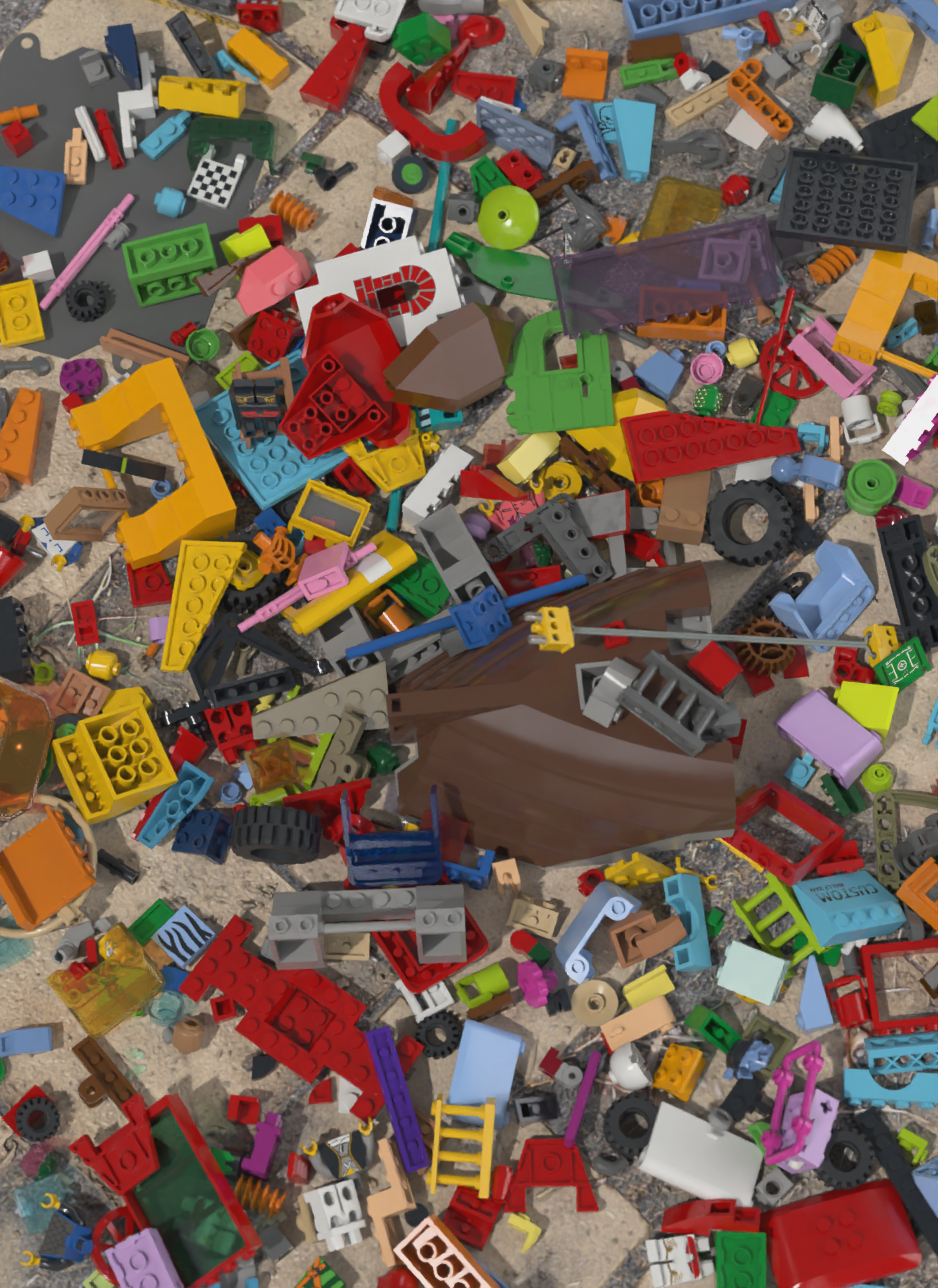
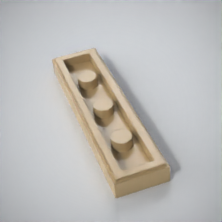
[664,71,741,130]

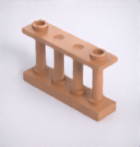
[232,357,294,450]

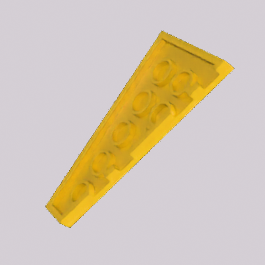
[160,540,248,673]

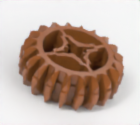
[735,615,796,676]

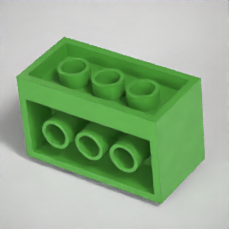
[122,223,223,308]

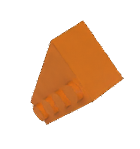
[0,387,45,486]

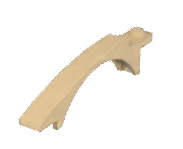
[506,0,549,56]

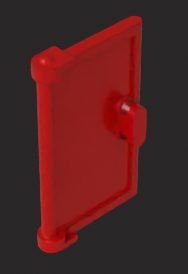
[495,565,565,604]

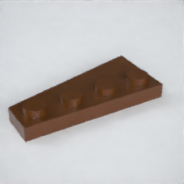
[528,159,603,209]

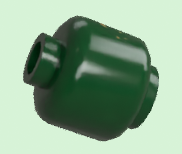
[366,742,400,776]

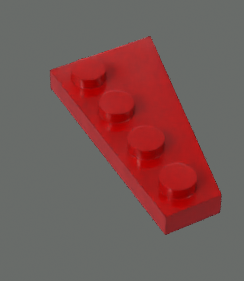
[123,547,173,608]

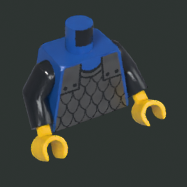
[20,1193,93,1272]

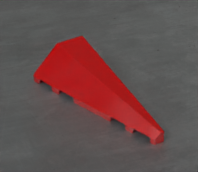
[130,726,209,842]

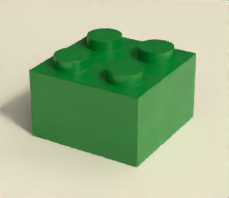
[392,12,451,66]

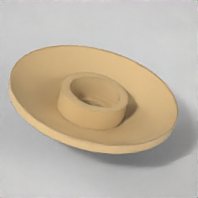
[571,980,618,1027]

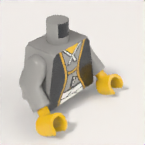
[301,1117,376,1191]

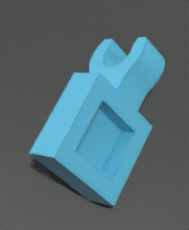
[783,752,815,790]

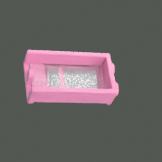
[787,315,877,401]

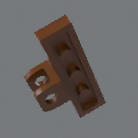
[559,436,622,493]
[71,1035,149,1122]

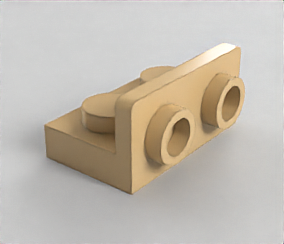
[506,893,561,939]
[324,923,371,961]

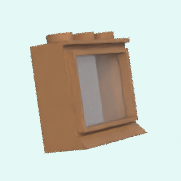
[43,486,132,542]

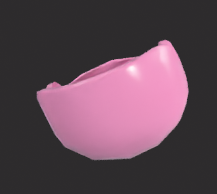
[690,352,724,385]

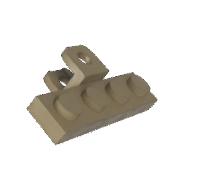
[310,712,371,791]

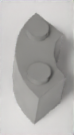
[582,657,641,728]

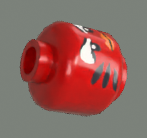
[719,174,751,206]

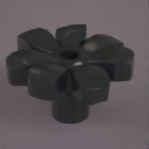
[187,720,209,742]

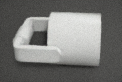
[840,395,881,446]

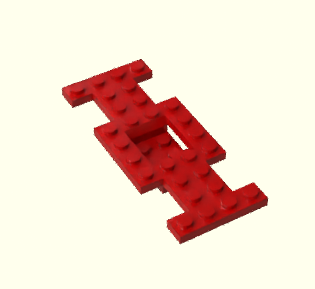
[178,914,425,1126]

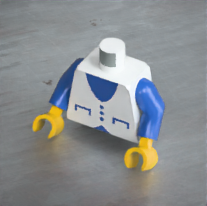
[18,514,89,572]

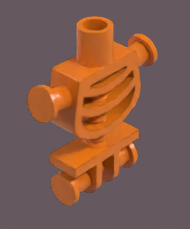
[253,526,308,588]

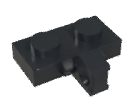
[720,1074,771,1123]

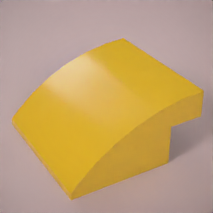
[52,702,178,826]

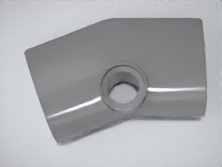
[452,261,499,306]

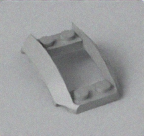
[608,507,677,579]

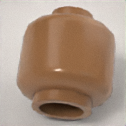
[172,1017,205,1054]

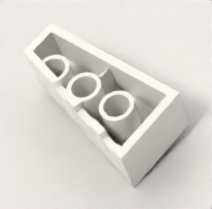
[402,444,474,527]

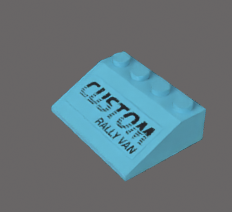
[792,870,907,947]

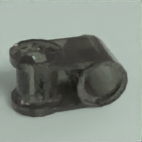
[731,373,766,417]

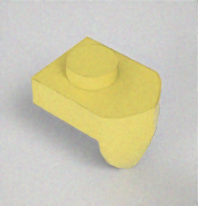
[508,1212,542,1253]

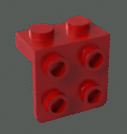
[247,308,305,364]

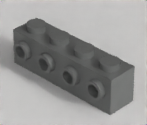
[534,502,613,588]

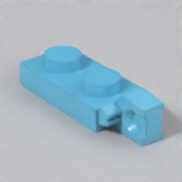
[139,110,192,161]

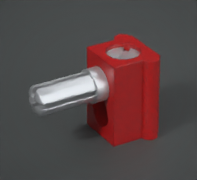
[10,528,44,559]

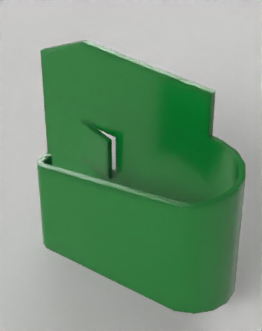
[704,907,725,938]

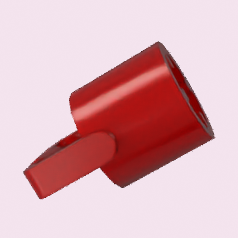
[825,975,871,1030]

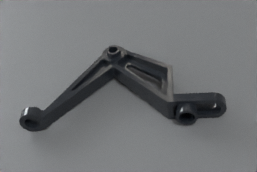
[159,612,334,728]

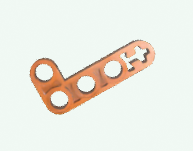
[726,58,793,141]

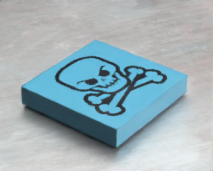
[589,103,617,144]

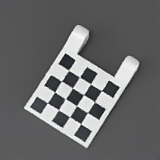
[187,144,247,209]

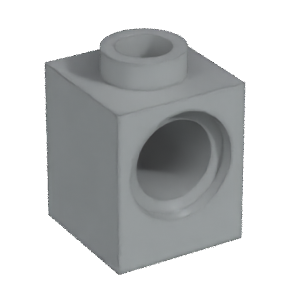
[760,51,792,91]
[754,1167,793,1208]

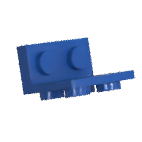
[448,585,512,650]
[442,849,496,891]

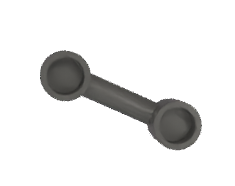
[0,356,51,380]

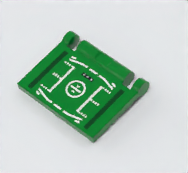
[873,636,932,693]

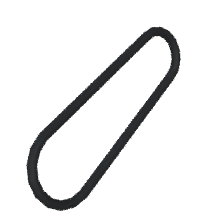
[529,194,594,242]

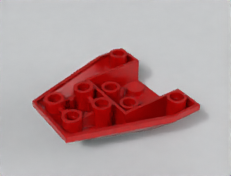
[278,350,389,460]

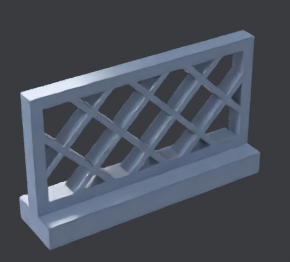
[476,99,558,170]

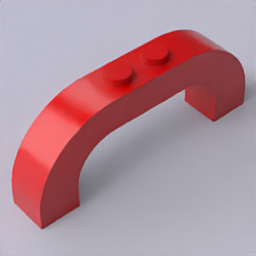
[379,61,488,162]

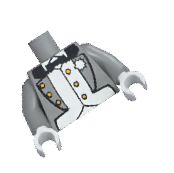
[781,0,844,58]

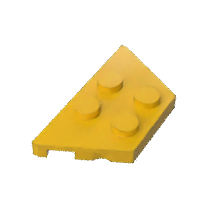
[604,852,675,889]

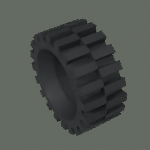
[217,529,284,614]

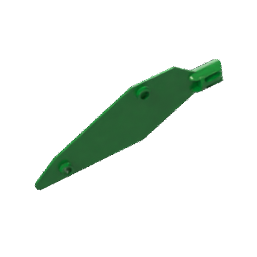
[442,231,633,310]

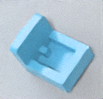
[797,422,829,454]

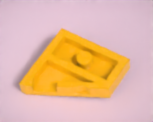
[100,686,154,713]

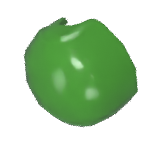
[185,328,220,363]

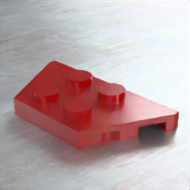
[282,777,371,829]

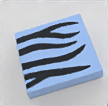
[151,905,217,970]

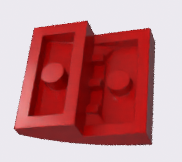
[442,1185,503,1252]

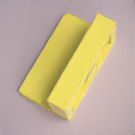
[622,964,675,1009]

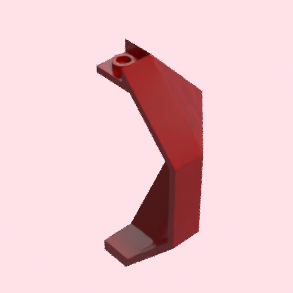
[301,293,411,449]

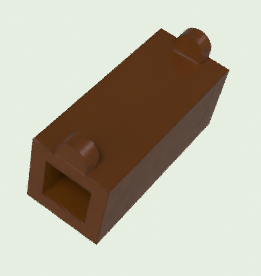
[626,33,683,65]

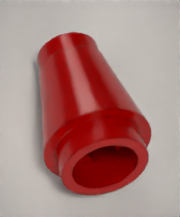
[491,1165,515,1203]

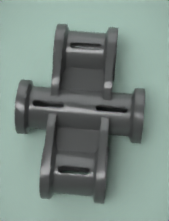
[906,813,938,860]

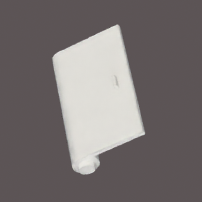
[637,1101,763,1207]

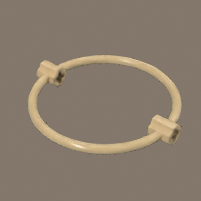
[0,794,97,939]

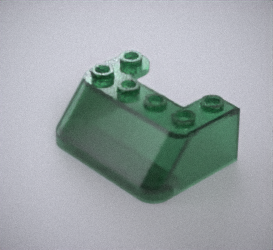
[187,113,279,176]

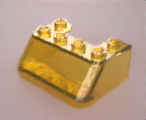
[637,176,723,281]
[45,921,165,1039]

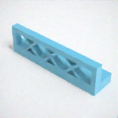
[864,1031,938,1075]

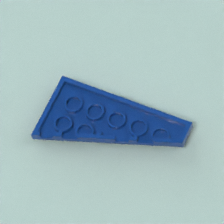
[0,166,67,238]

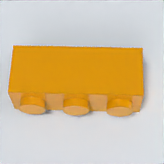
[226,27,290,91]

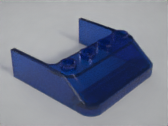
[340,785,443,888]

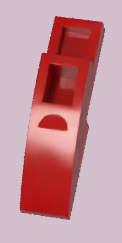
[661,1199,761,1236]

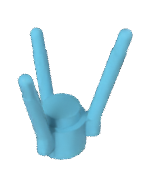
[214,50,258,82]

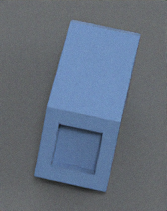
[0,1027,53,1058]

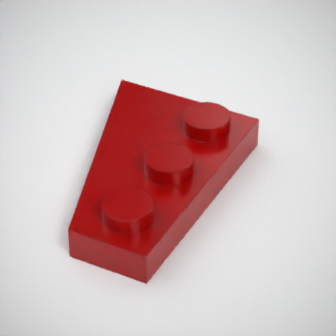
[451,70,517,106]

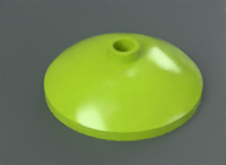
[477,186,539,250]

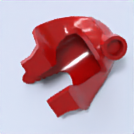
[322,812,388,870]

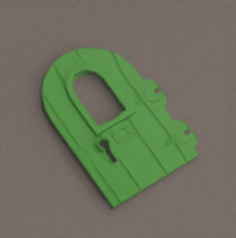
[505,310,614,435]

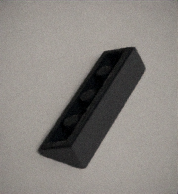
[204,666,296,710]

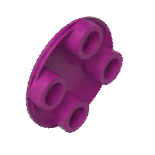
[59,358,103,397]

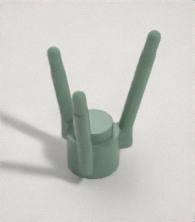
[774,295,815,338]

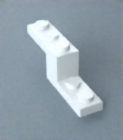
[118,52,159,158]

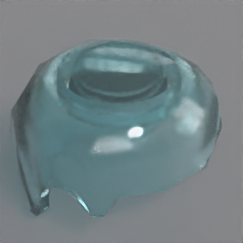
[148,990,185,1027]

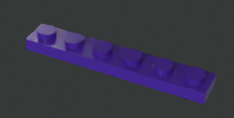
[364,1026,430,1173]

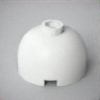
[609,1041,653,1090]

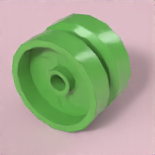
[844,459,897,516]

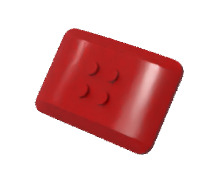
[344,838,488,994]
[759,1179,922,1288]

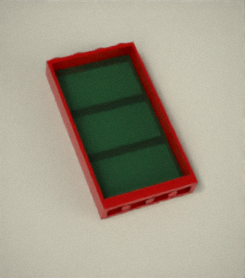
[96,1093,263,1288]

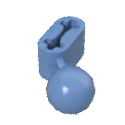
[771,455,844,491]

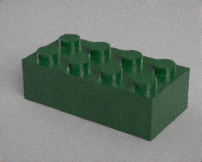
[810,40,872,109]

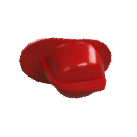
[456,14,505,49]

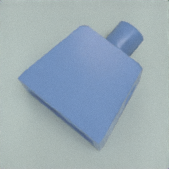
[634,349,684,404]

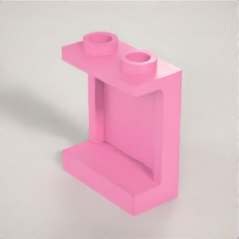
[297,541,351,601]

